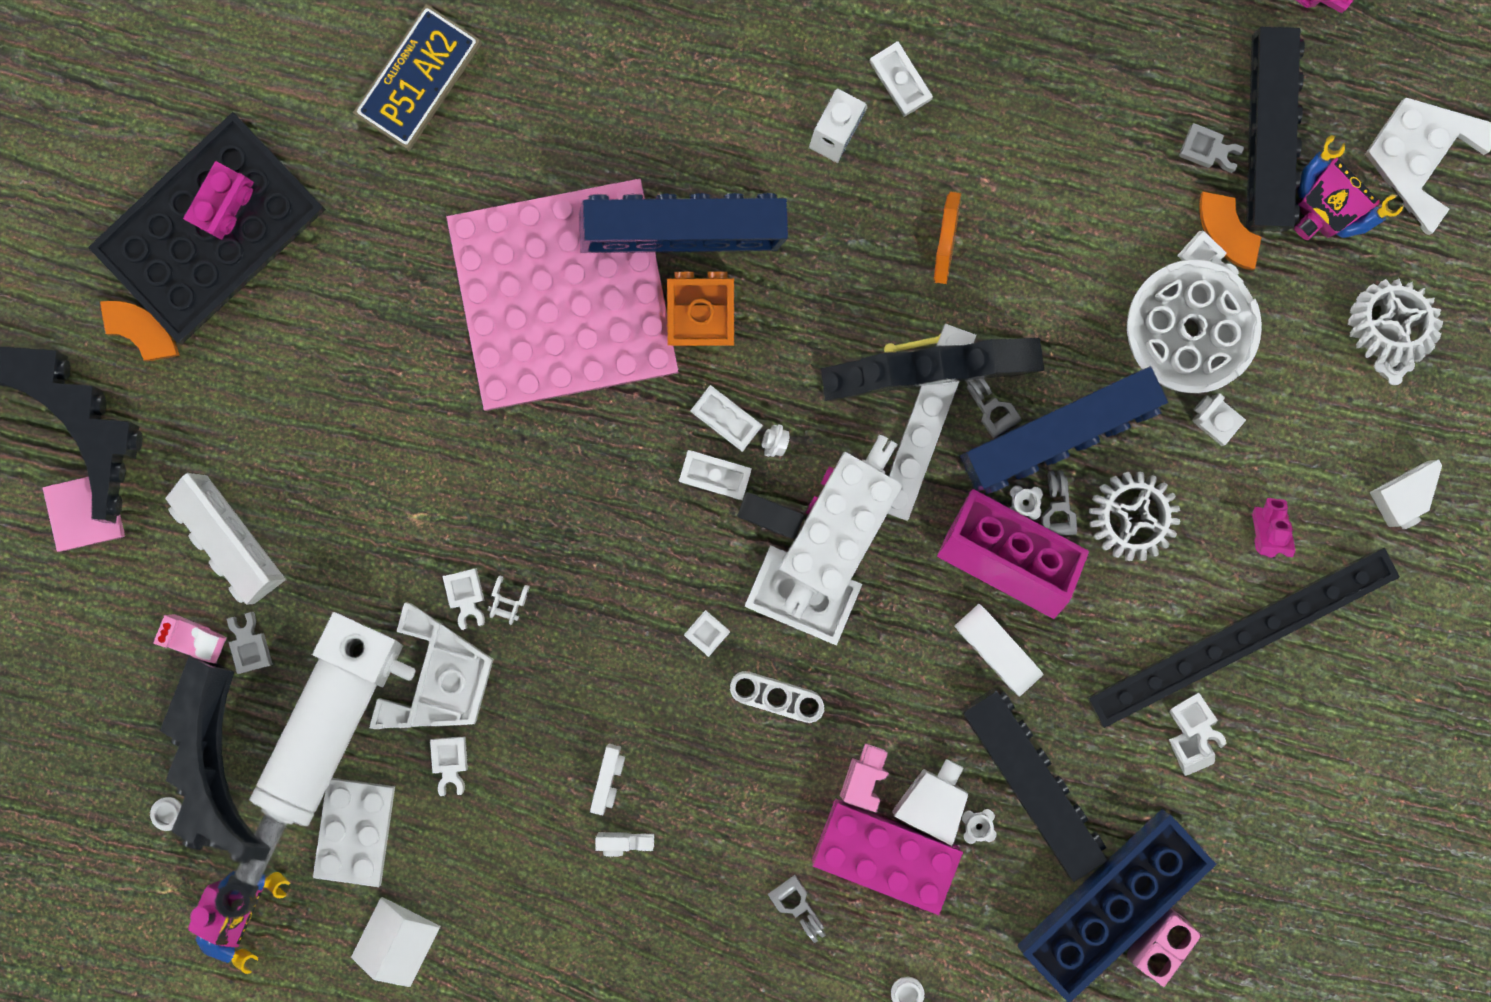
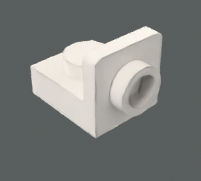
[1192,393,1246,446]

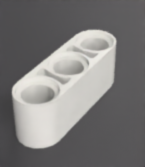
[954,604,1044,697]
[730,671,824,723]

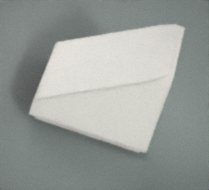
[1169,734,1215,776]

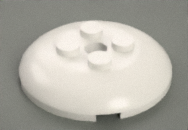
[1127,260,1262,393]

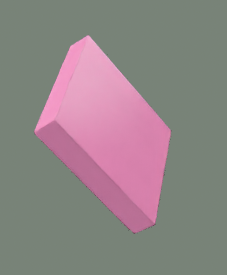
[43,477,125,552]

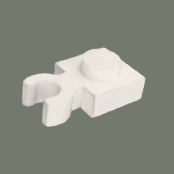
[1177,231,1239,275]
[443,568,485,630]
[1169,693,1226,757]
[430,736,468,796]
[595,832,654,857]

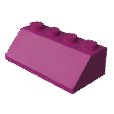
[937,488,1089,619]

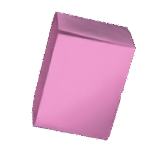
[1127,908,1202,987]

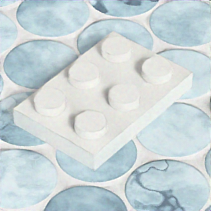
[745,545,862,645]
[313,778,395,887]

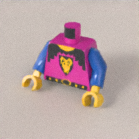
[1294,135,1404,240]
[188,870,290,974]

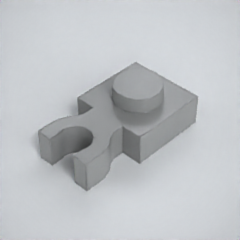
[1179,123,1244,173]
[227,612,273,674]

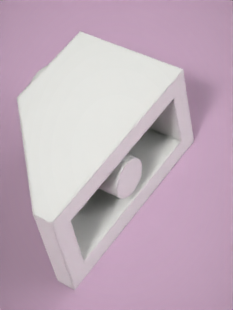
[1370,460,1442,529]

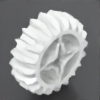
[1348,279,1443,368]
[1089,472,1180,561]

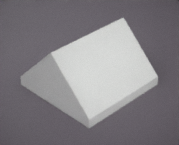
[351,897,441,987]

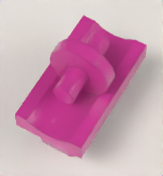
[1252,498,1296,558]

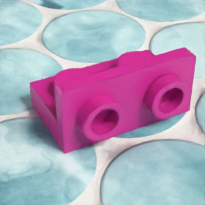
[183,161,254,240]

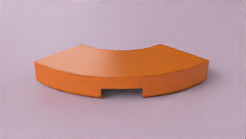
[1199,191,1261,271]
[934,192,961,284]
[100,301,180,362]

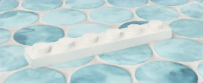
[888,324,976,521]

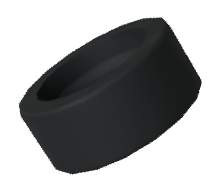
[737,492,804,539]

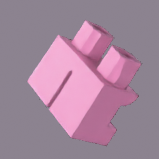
[840,743,889,812]

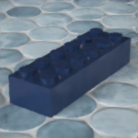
[579,193,788,253]
[959,366,1169,494]
[1017,809,1217,1002]

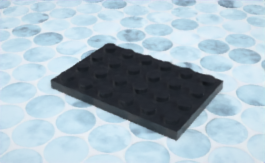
[88,112,326,344]

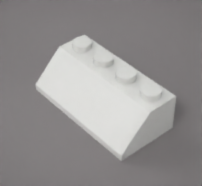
[165,473,286,605]

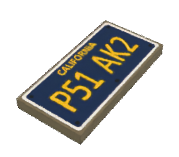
[353,4,482,151]

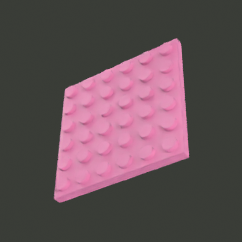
[446,178,679,411]

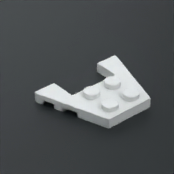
[1365,98,1491,235]
[369,602,494,729]

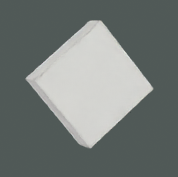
[684,610,730,657]

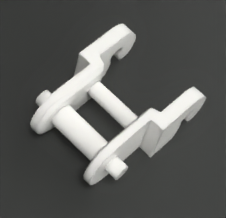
[488,575,530,625]

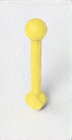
[884,333,941,352]

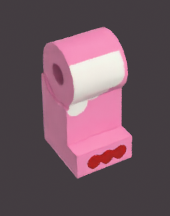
[153,614,226,663]

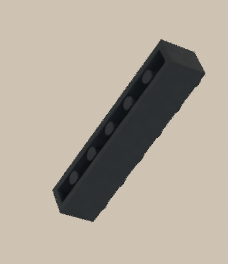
[1246,26,1305,232]
[960,689,1107,882]

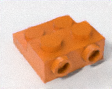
[667,271,734,346]

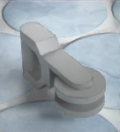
[966,379,1021,439]
[1041,470,1077,536]
[768,875,826,943]

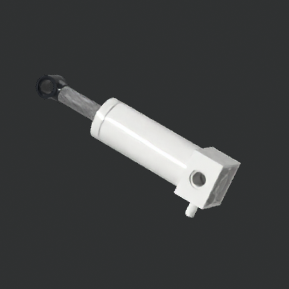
[215,612,416,919]

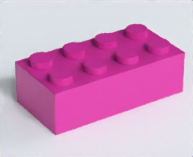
[812,798,963,915]

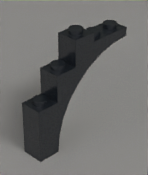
[821,338,1044,401]
[0,346,143,524]
[160,656,271,864]

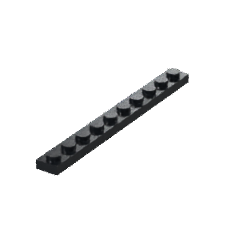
[1087,548,1400,728]

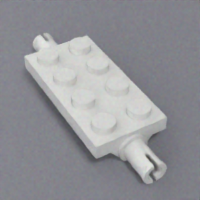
[778,434,903,619]

